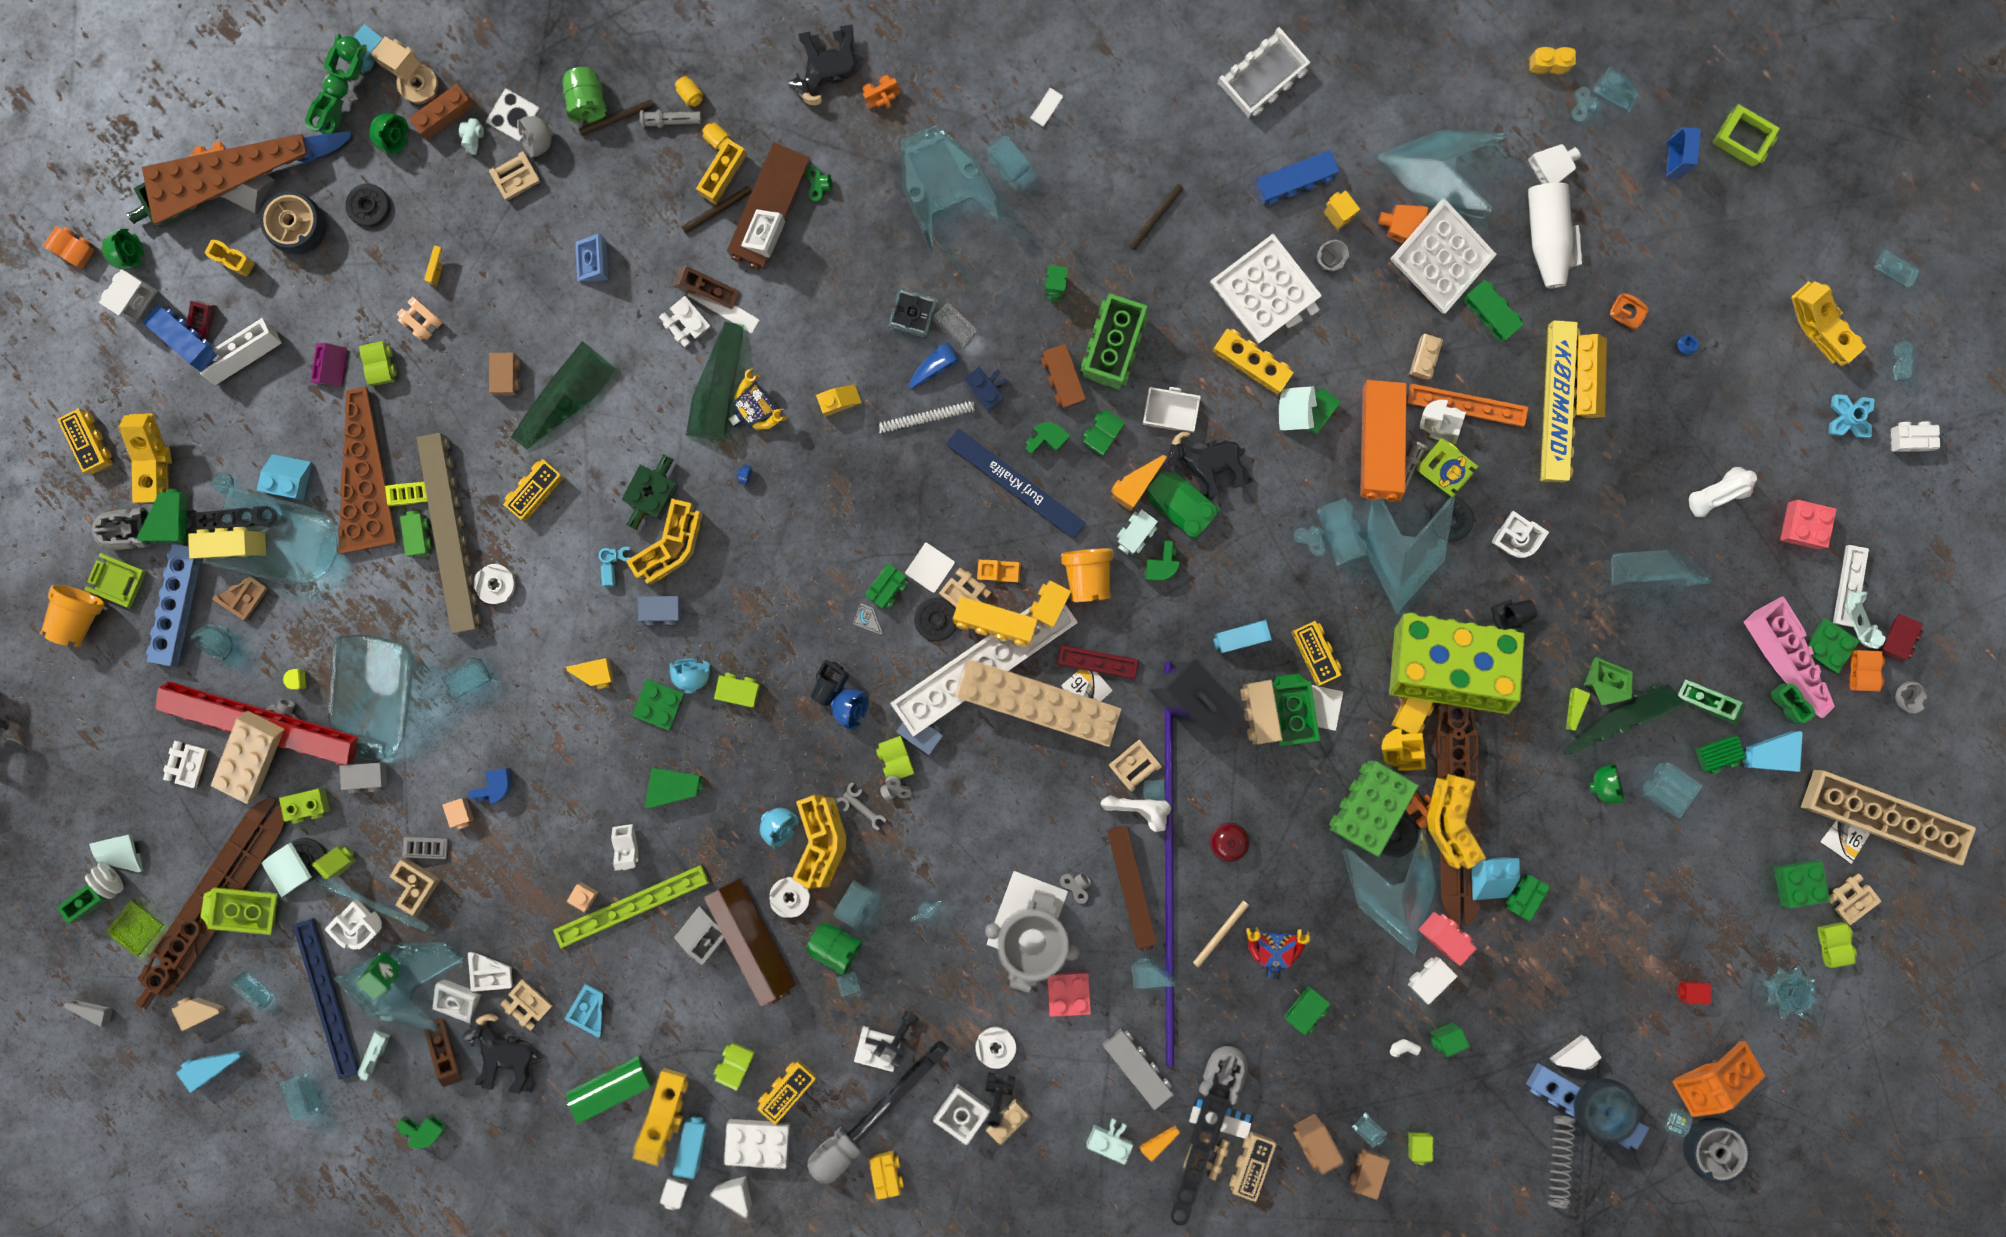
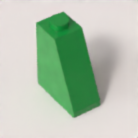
[137,489,187,543]
[644,767,704,808]

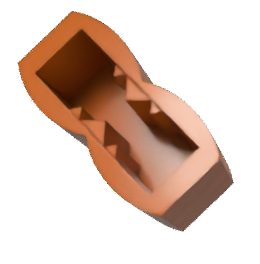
[43,226,95,270]
[1850,650,1885,692]

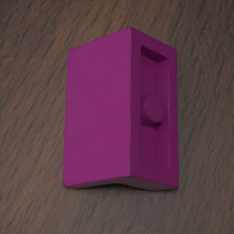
[310,343,347,387]

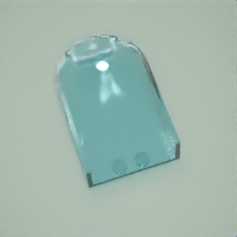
[202,485,338,585]

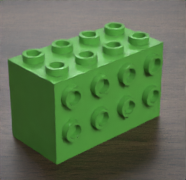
[1080,293,1149,390]
[1329,760,1418,857]

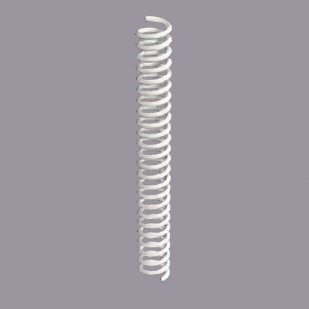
[879,401,975,434]

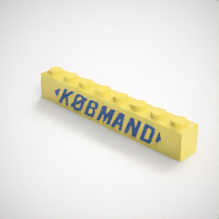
[1540,321,1580,483]

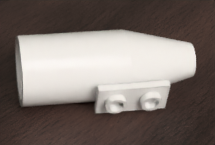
[1528,183,1582,288]

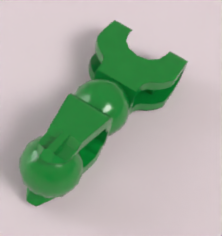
[305,33,367,134]

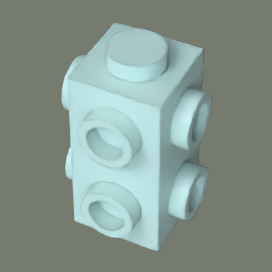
[1116,510,1158,555]

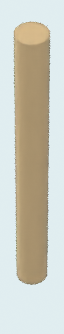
[1193,900,1249,968]

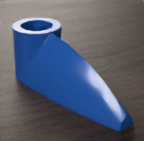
[297,131,351,162]
[909,342,960,389]

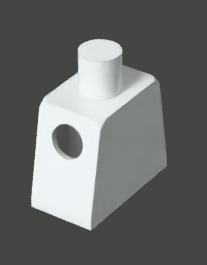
[1528,144,1581,184]

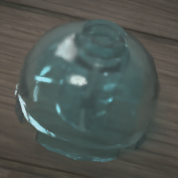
[190,624,233,662]

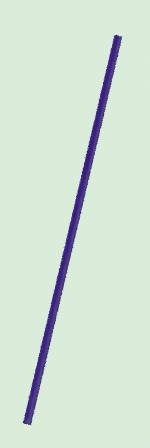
[1164,663,1174,1066]

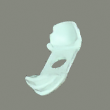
[1846,592,1886,649]

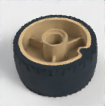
[260,191,326,254]

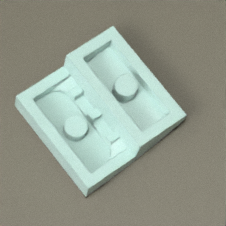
[1279,386,1317,430]
[261,843,311,897]

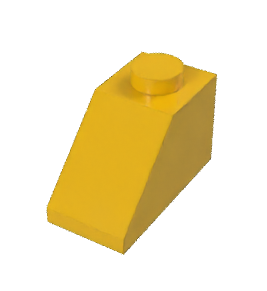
[816,384,862,417]
[566,658,614,689]

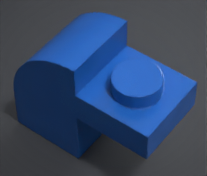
[468,768,512,804]

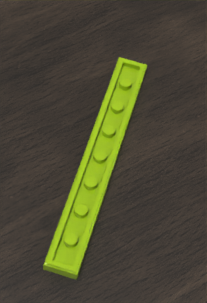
[553,865,710,948]

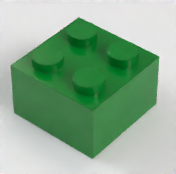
[1774,860,1830,908]

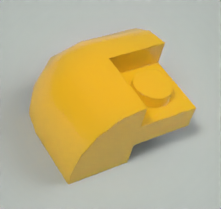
[1382,728,1426,771]

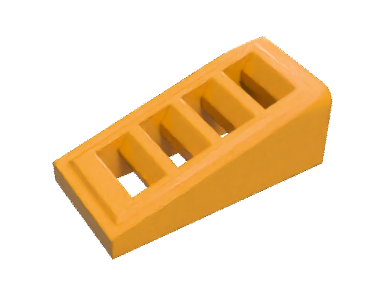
[1139,1126,1180,1161]

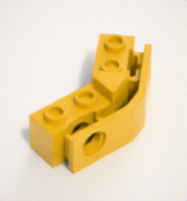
[1791,281,1866,366]
[118,413,172,505]
[626,499,703,585]
[1427,774,1485,869]
[792,795,846,889]
[633,1068,689,1166]

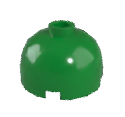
[369,113,409,154]
[102,229,144,270]
[1590,763,1625,805]

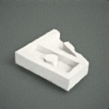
[468,952,513,992]

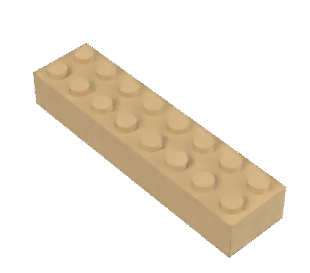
[954,658,1121,747]
[1800,770,1976,866]

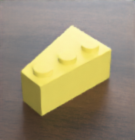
[188,527,266,559]

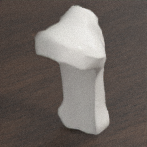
[1689,467,1757,517]
[1100,795,1171,832]

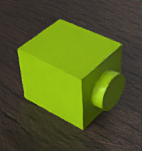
[1408,1132,1433,1165]

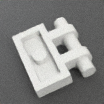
[659,296,711,348]
[163,740,208,788]

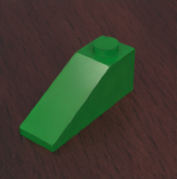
[1677,679,1746,726]

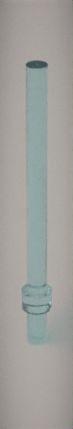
[316,877,430,932]

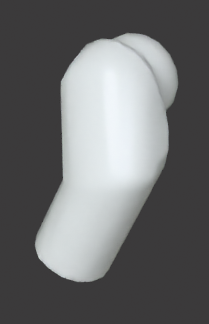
[1390,1039,1421,1057]

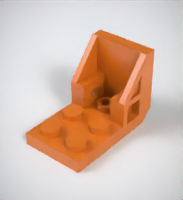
[1672,1041,1766,1117]

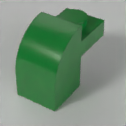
[1025,422,1070,456]
[1145,541,1179,582]
[396,1114,448,1149]

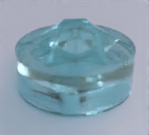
[212,472,234,493]

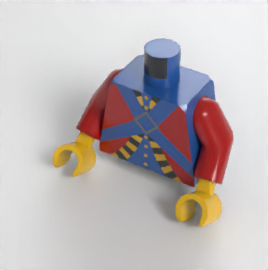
[1246,927,1310,979]

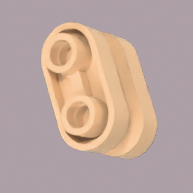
[397,297,443,341]

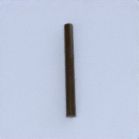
[578,99,655,136]
[1129,184,1184,250]
[682,186,752,234]

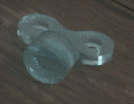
[1571,87,1599,121]
[1294,524,1326,555]
[910,900,942,922]

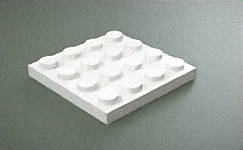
[1390,199,1496,313]
[1210,234,1322,345]

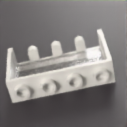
[1217,27,1310,119]

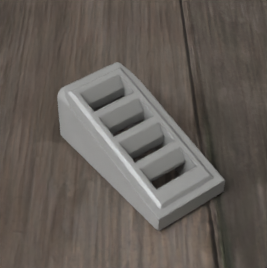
[402,836,448,859]
[64,1000,113,1027]

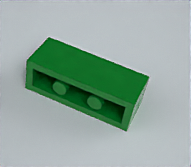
[1463,280,1524,343]

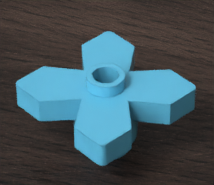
[1829,394,1874,439]

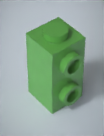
[400,511,433,557]

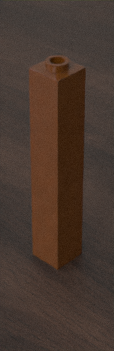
[1106,825,1157,951]

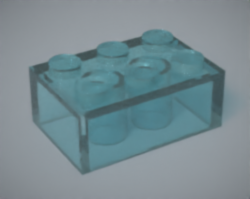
[1317,498,1368,566]

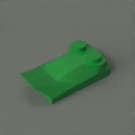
[1146,471,1221,540]
[1272,674,1320,747]

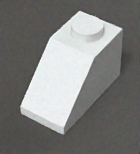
[1549,1035,1601,1070]

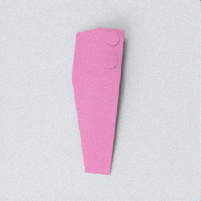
[1744,596,1835,718]

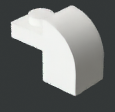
[611,824,638,871]

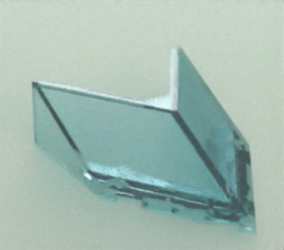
[1376,129,1507,219]
[1364,497,1455,614]
[1612,549,1712,587]
[1342,828,1436,956]
[333,942,463,1031]

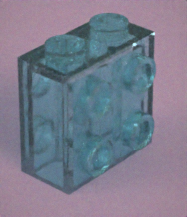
[1641,762,1703,819]

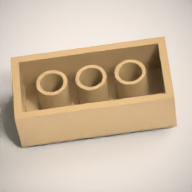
[211,711,284,804]

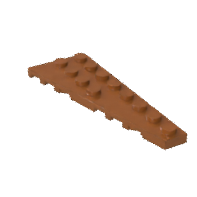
[141,134,308,225]
[337,387,398,555]

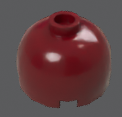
[1209,822,1250,863]

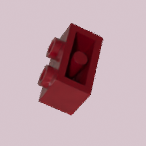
[1880,614,1923,663]

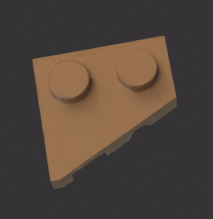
[212,576,269,621]

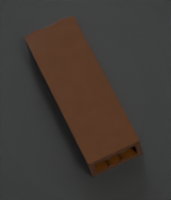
[727,142,812,271]
[704,878,796,1006]

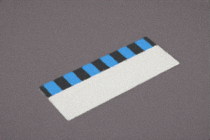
[1189,1099,1253,1138]

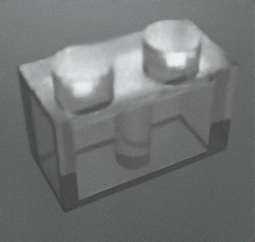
[934,302,977,347]

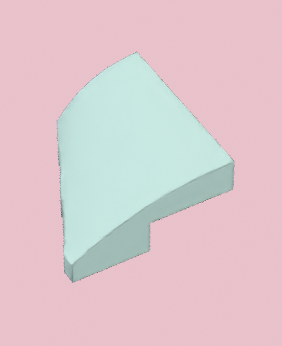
[89,834,143,872]

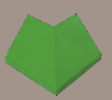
[1584,657,1633,705]

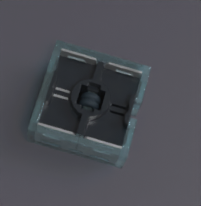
[888,287,938,339]

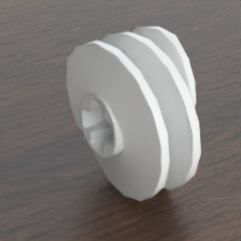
[85,862,123,899]

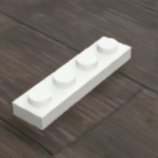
[1833,545,1869,627]

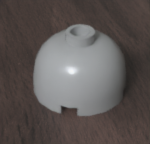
[517,116,554,157]

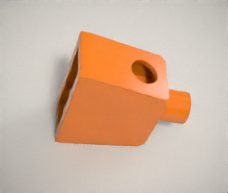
[1378,205,1429,243]

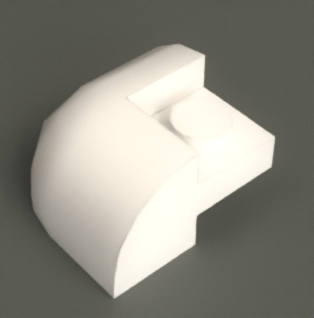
[1420,400,1466,445]
[1492,511,1549,558]
[325,899,382,950]

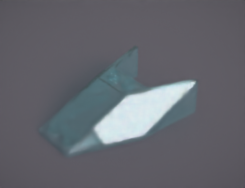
[900,125,1003,251]

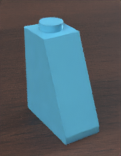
[1213,620,1271,653]
[1743,731,1803,772]
[673,1116,708,1178]

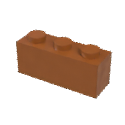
[409,84,475,141]
[1040,343,1086,410]

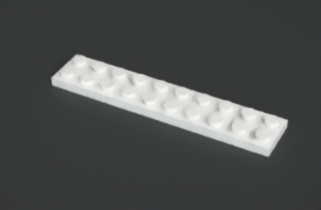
[890,602,1078,736]

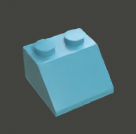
[256,454,312,501]
[1471,857,1520,900]

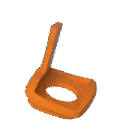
[1610,294,1648,330]

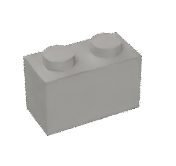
[340,762,387,793]

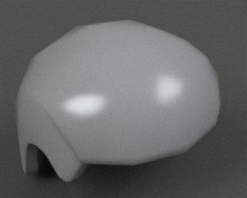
[1317,240,1350,272]
[1895,681,1928,714]

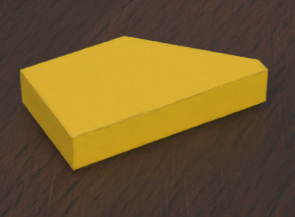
[424,245,442,286]

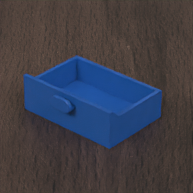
[1666,127,1701,178]

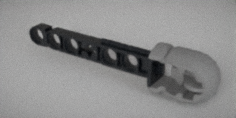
[92,506,277,550]
[808,1040,949,1184]
[1170,1046,1248,1226]

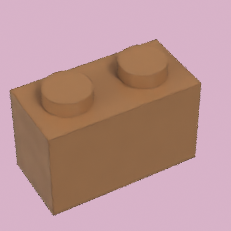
[489,353,521,396]
[1350,1149,1390,1200]

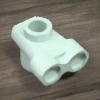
[459,119,483,155]

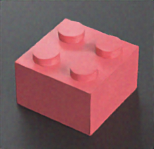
[1780,500,1836,550]
[1418,912,1477,966]
[1047,971,1090,1017]

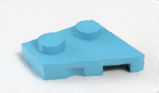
[564,983,603,1038]

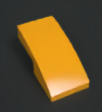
[977,560,1021,583]

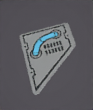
[853,604,882,634]

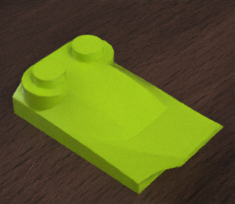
[201,888,278,935]

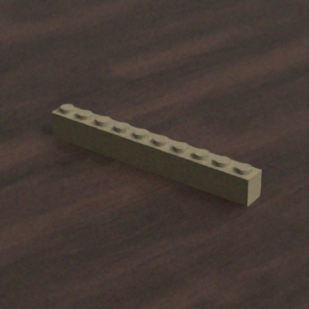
[416,433,481,634]

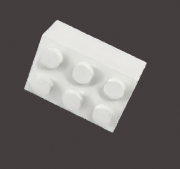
[724,1119,790,1168]

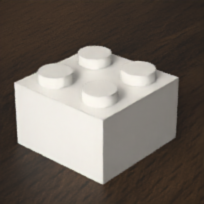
[99,269,158,323]
[933,1083,990,1145]

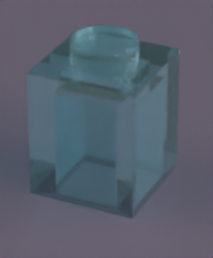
[1352,1113,1387,1148]

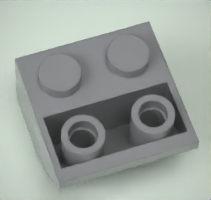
[674,906,725,965]

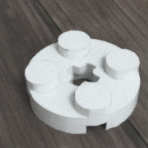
[474,564,516,604]
[769,877,810,918]
[976,1027,1016,1069]

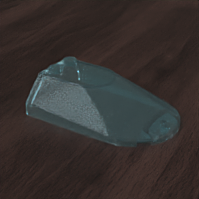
[328,634,415,760]

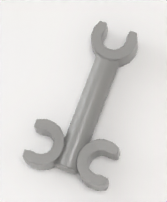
[835,782,886,830]

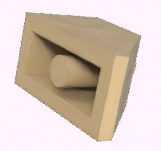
[172,997,226,1031]

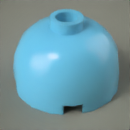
[670,658,710,693]
[760,808,799,849]

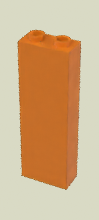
[1360,380,1406,502]

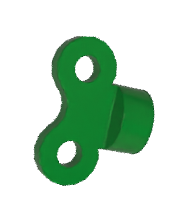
[806,166,833,202]

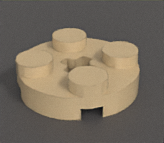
[397,63,438,104]

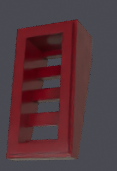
[187,300,215,341]

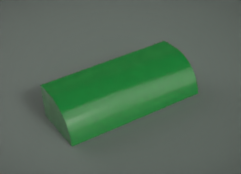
[566,1055,654,1124]

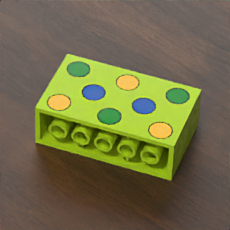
[1389,613,1524,714]

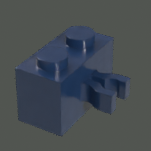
[964,366,1007,413]

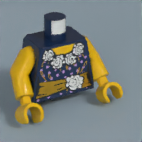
[729,368,787,430]

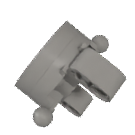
[985,889,1080,993]

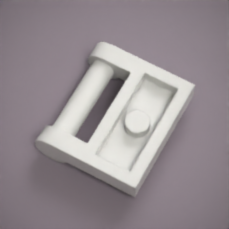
[854,1026,901,1072]

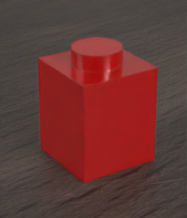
[1677,981,1711,1004]

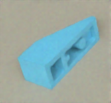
[176,1050,247,1093]

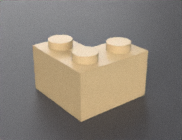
[389,858,441,916]

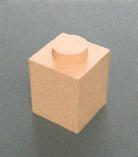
[443,798,474,830]
[567,882,599,912]

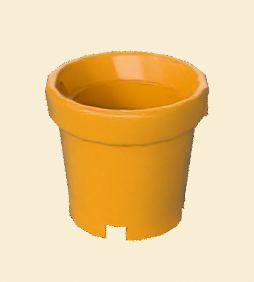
[1061,548,1113,602]
[40,585,105,647]

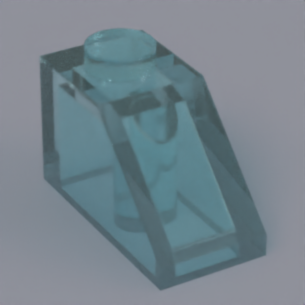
[1593,66,1638,110]
[1131,958,1177,989]

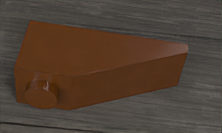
[672,266,739,309]
[422,1018,463,1087]

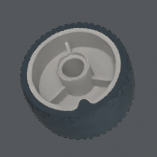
[1683,1119,1751,1184]

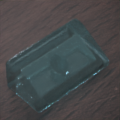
[1874,249,1919,287]
[229,971,275,1010]

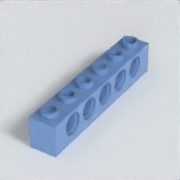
[146,544,201,667]
[1526,1063,1649,1149]

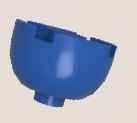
[831,689,869,730]

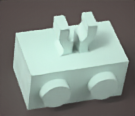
[1086,1118,1133,1165]

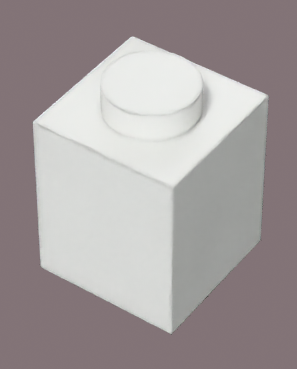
[660,1175,690,1210]

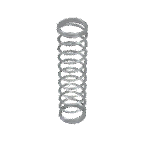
[1548,1116,1576,1208]

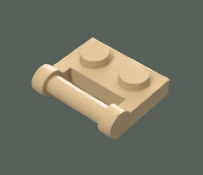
[489,151,541,201]
[1109,740,1162,793]

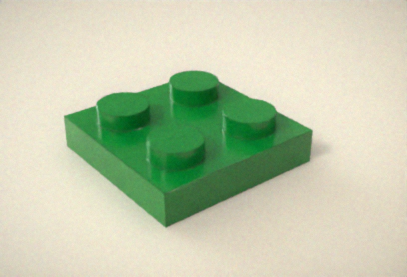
[1807,618,1859,674]
[632,679,685,731]

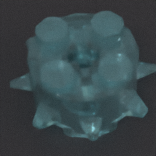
[1764,965,1818,1019]

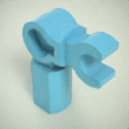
[598,547,631,587]

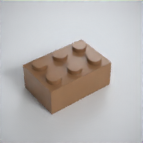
[1293,1114,1344,1174]

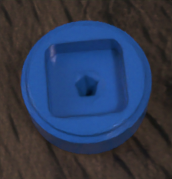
[1677,334,1699,355]
[737,464,752,485]

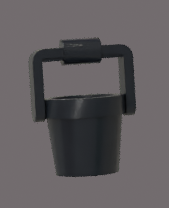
[1491,599,1537,631]
[810,660,849,706]

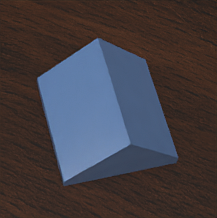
[575,234,609,282]

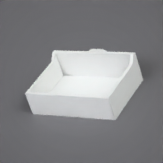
[1142,387,1201,434]

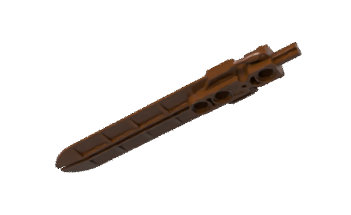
[1436,704,1481,926]
[136,798,284,1009]

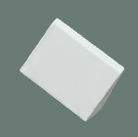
[741,210,785,258]
[433,979,482,1023]
[710,1176,752,1217]

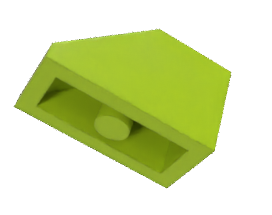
[312,846,356,879]

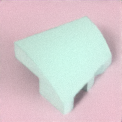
[358,1030,390,1080]

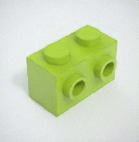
[279,788,330,824]

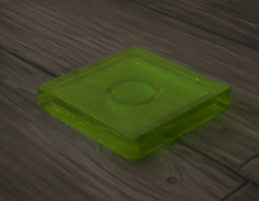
[105,900,164,957]

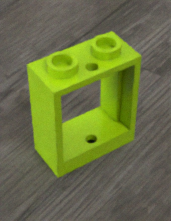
[1713,104,1780,167]

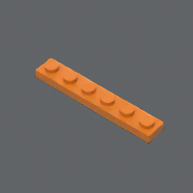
[1406,384,1528,427]

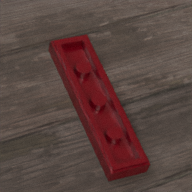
[1057,645,1139,680]

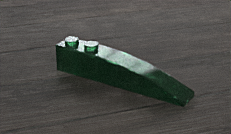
[686,322,744,442]
[511,341,617,449]
[1563,682,1686,755]

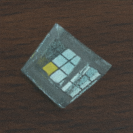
[1665,1107,1692,1137]

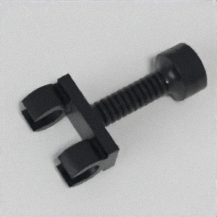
[873,1010,919,1068]
[985,1072,1016,1128]

